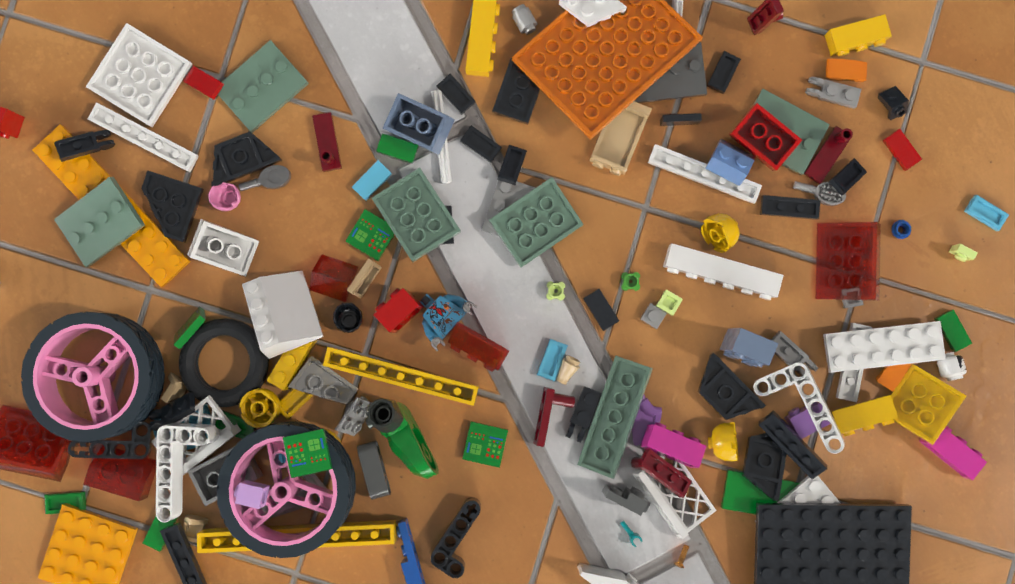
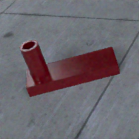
[747,0,784,35]
[312,112,342,172]
[804,126,853,184]
[533,387,575,447]
[631,448,692,498]

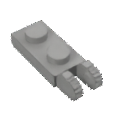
[805,77,861,109]
[771,331,818,376]

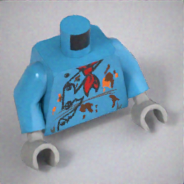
[420,294,477,351]

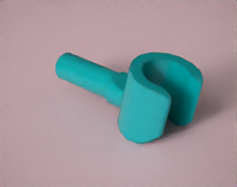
[620,520,642,547]

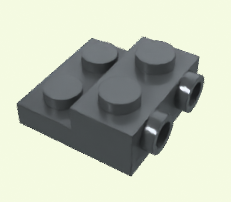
[602,484,651,516]

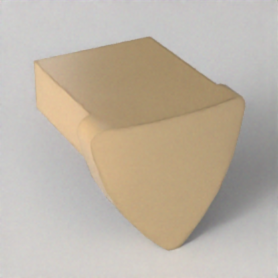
[161,372,187,403]
[183,514,208,543]

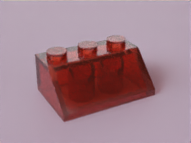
[448,322,510,372]
[83,445,156,501]

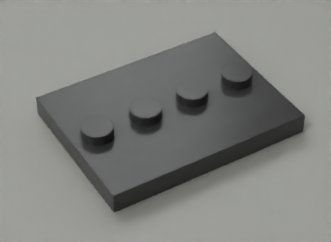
[635,42,707,103]

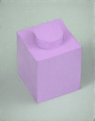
[234,480,270,509]

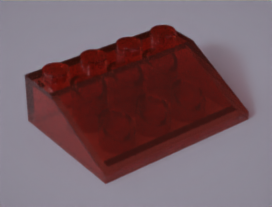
[816,222,881,301]
[0,405,72,482]

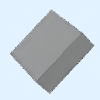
[840,286,864,308]

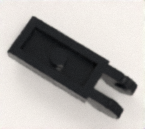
[54,129,115,162]
[565,386,602,443]
[149,392,195,431]

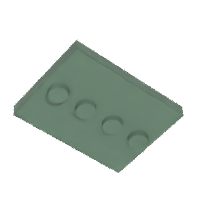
[218,40,309,133]
[753,89,830,175]
[372,168,461,262]
[54,177,145,267]
[489,177,584,268]

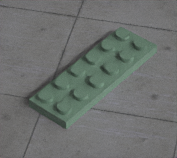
[577,355,653,479]

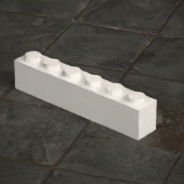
[663,244,784,300]

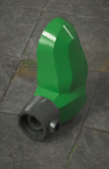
[365,399,439,479]

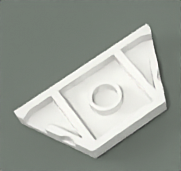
[559,0,627,27]

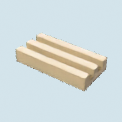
[347,258,382,299]

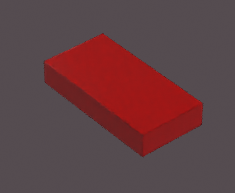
[183,66,224,100]
[882,129,922,171]

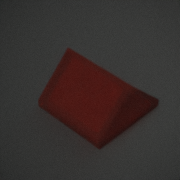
[309,254,358,302]

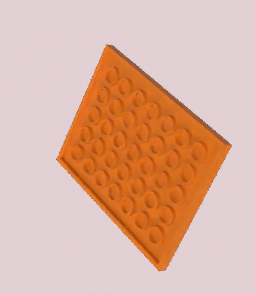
[512,0,703,140]

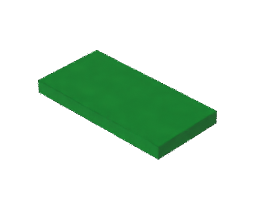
[721,469,800,515]

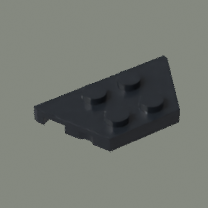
[211,131,282,186]
[698,352,766,420]
[742,433,787,502]

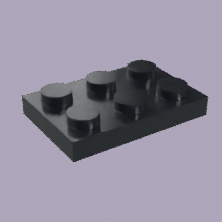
[492,58,540,125]

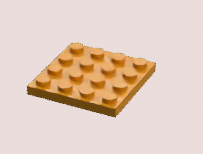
[38,503,138,584]

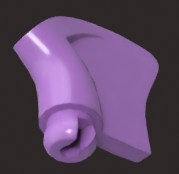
[632,395,662,446]

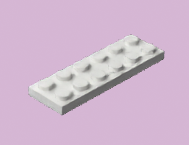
[823,321,946,373]

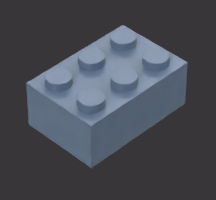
[383,93,455,155]
[719,328,779,368]

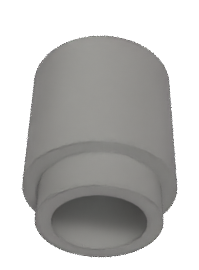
[512,4,537,35]

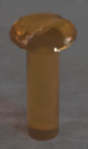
[674,544,690,568]

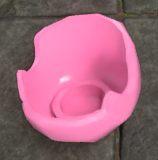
[208,182,241,211]

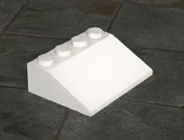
[242,271,324,359]

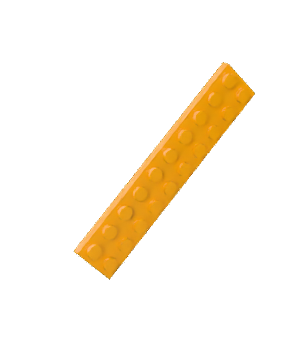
[32,124,191,287]

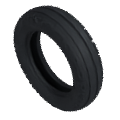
[179,318,269,407]

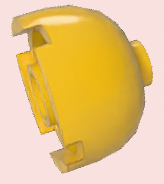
[701,213,740,253]
[240,388,281,428]
[708,422,738,461]

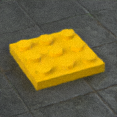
[891,364,967,445]

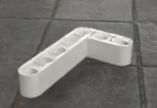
[753,362,845,454]
[156,423,219,522]

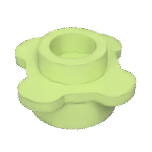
[546,281,565,301]

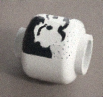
[937,352,967,381]

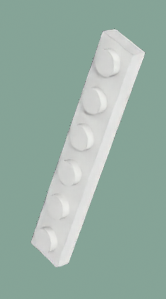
[88,102,199,172]
[647,144,762,204]

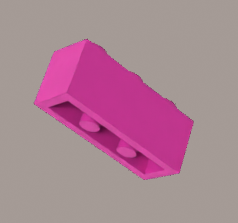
[640,422,706,468]
[919,426,987,480]

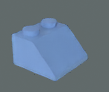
[705,139,755,186]

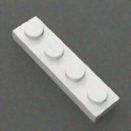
[836,323,872,402]

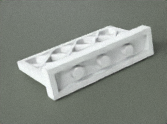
[151,395,241,475]
[633,455,717,539]

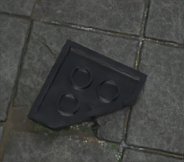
[141,170,204,243]

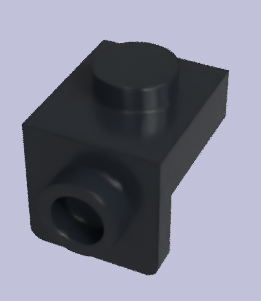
[878,86,909,120]

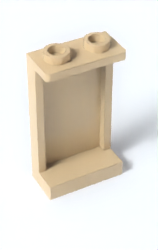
[589,101,652,176]

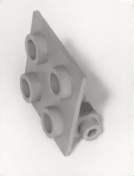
[335,396,372,436]

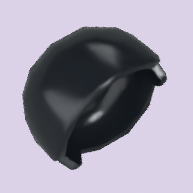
[333,303,363,333]

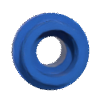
[891,220,911,239]

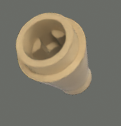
[556,355,580,385]

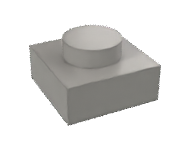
[640,303,667,329]

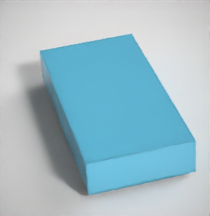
[352,160,392,201]
[964,194,1009,231]
[537,339,568,381]

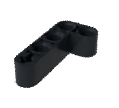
[68,421,153,459]
[431,497,481,578]

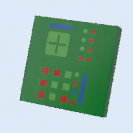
[345,209,395,261]
[174,306,205,349]
[462,421,508,468]
[283,428,333,478]

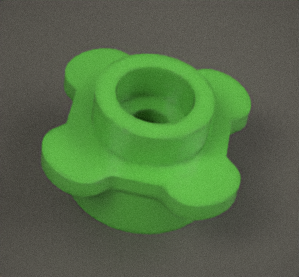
[621,272,640,291]

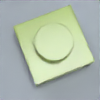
[949,244,978,262]
[656,289,683,316]

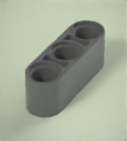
[357,441,391,500]

